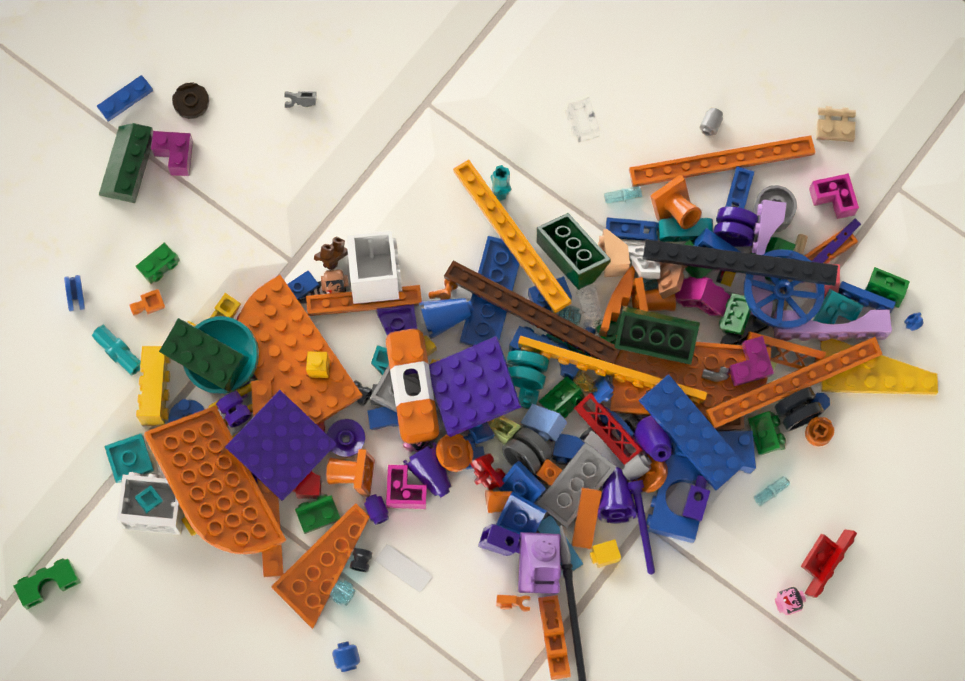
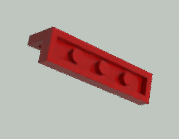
[574,392,643,465]

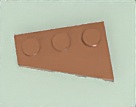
[657,262,687,299]

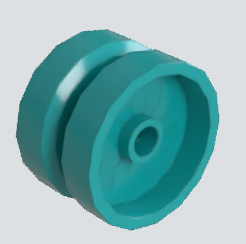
[506,350,549,390]

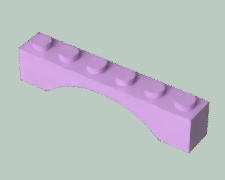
[750,200,786,317]
[772,310,892,341]

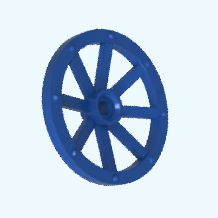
[744,249,825,329]

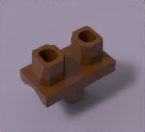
[314,236,348,270]

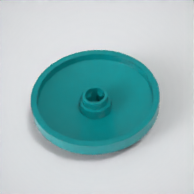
[183,316,259,394]

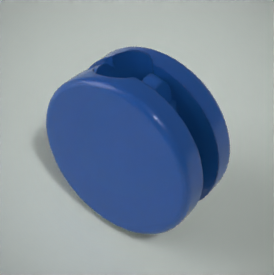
[64,275,85,312]

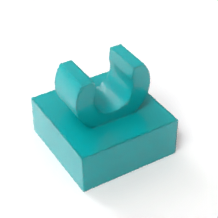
[518,386,540,409]
[135,485,163,514]

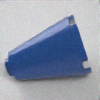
[419,298,474,339]

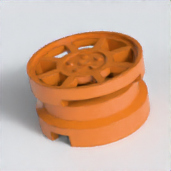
[805,417,835,447]

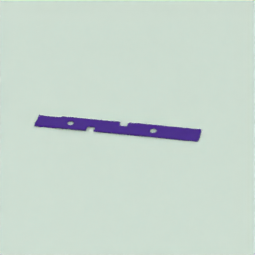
[801,218,861,283]

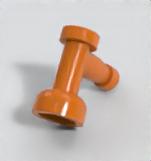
[428,279,458,300]

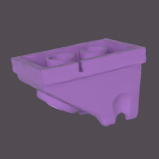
[518,532,561,594]

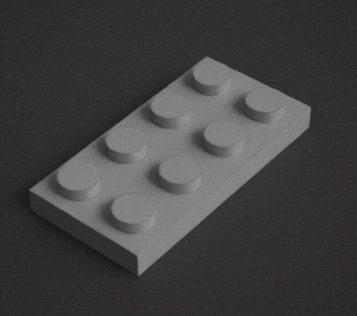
[370,365,444,434]
[537,442,617,528]

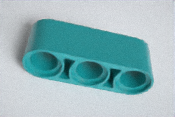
[659,218,714,242]

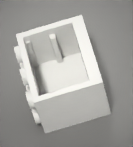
[346,231,402,304]
[116,472,184,534]

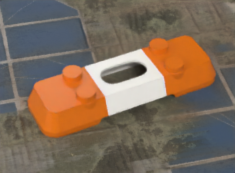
[386,329,439,444]

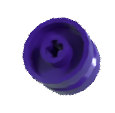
[713,207,758,248]

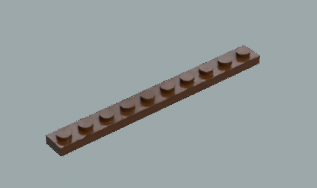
[444,260,621,364]

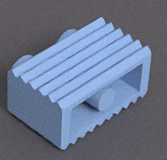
[520,403,567,441]

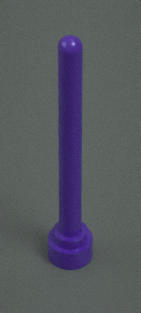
[627,480,655,575]

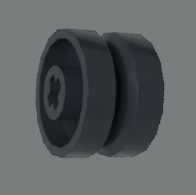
[774,387,825,431]

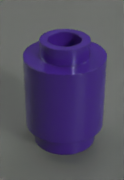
[364,494,389,525]

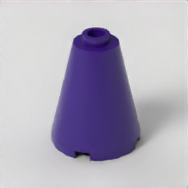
[634,416,672,462]
[402,441,452,498]
[597,467,637,524]

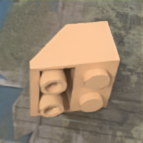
[598,229,630,277]

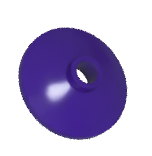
[327,419,365,457]

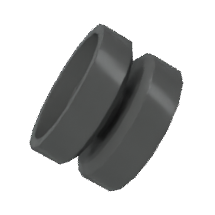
[502,427,552,476]

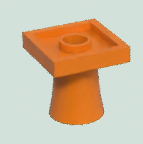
[650,175,702,229]
[631,277,676,311]
[326,449,375,497]

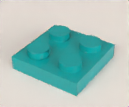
[104,433,154,483]

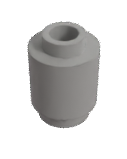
[699,108,723,136]
[622,453,652,482]

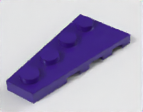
[376,304,418,375]

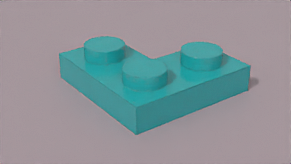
[813,289,864,324]

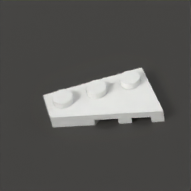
[622,240,660,280]

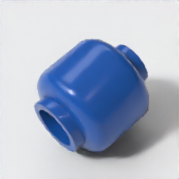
[332,641,360,672]

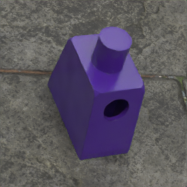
[681,475,710,522]
[478,524,520,556]

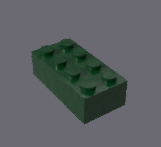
[614,306,700,365]
[159,318,249,392]

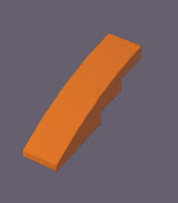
[599,265,635,337]
[538,595,571,680]

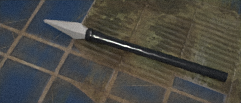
[560,525,586,681]

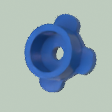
[904,312,924,331]

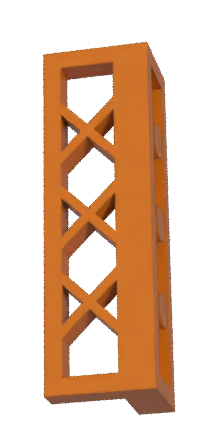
[746,331,826,369]

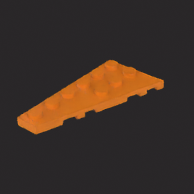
[271,503,370,629]

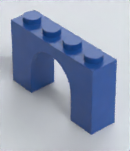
[646,454,709,543]

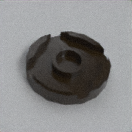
[172,82,210,119]

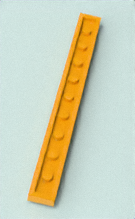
[453,160,572,314]
[518,336,707,405]

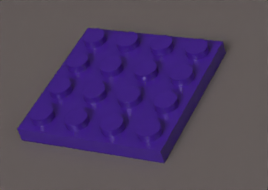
[429,336,521,437]
[225,390,337,501]

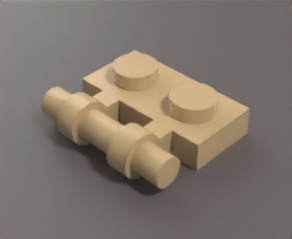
[816,106,856,142]

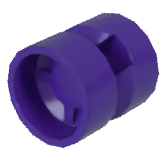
[216,391,252,428]

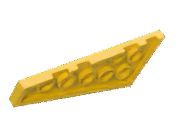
[820,338,938,395]

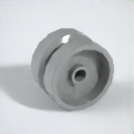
[752,185,797,233]

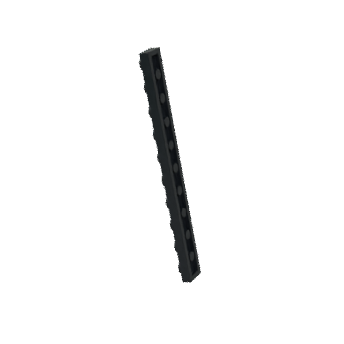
[643,239,838,286]

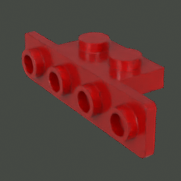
[801,529,857,598]

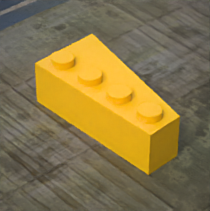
[136,346,171,426]

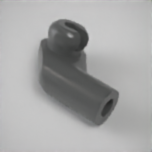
[701,367,730,382]

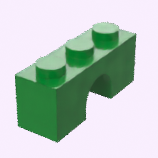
[13,558,81,610]

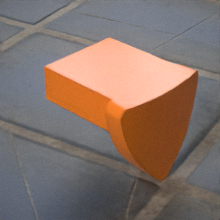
[485,490,513,513]

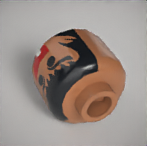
[321,269,349,294]

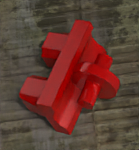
[470,453,506,490]

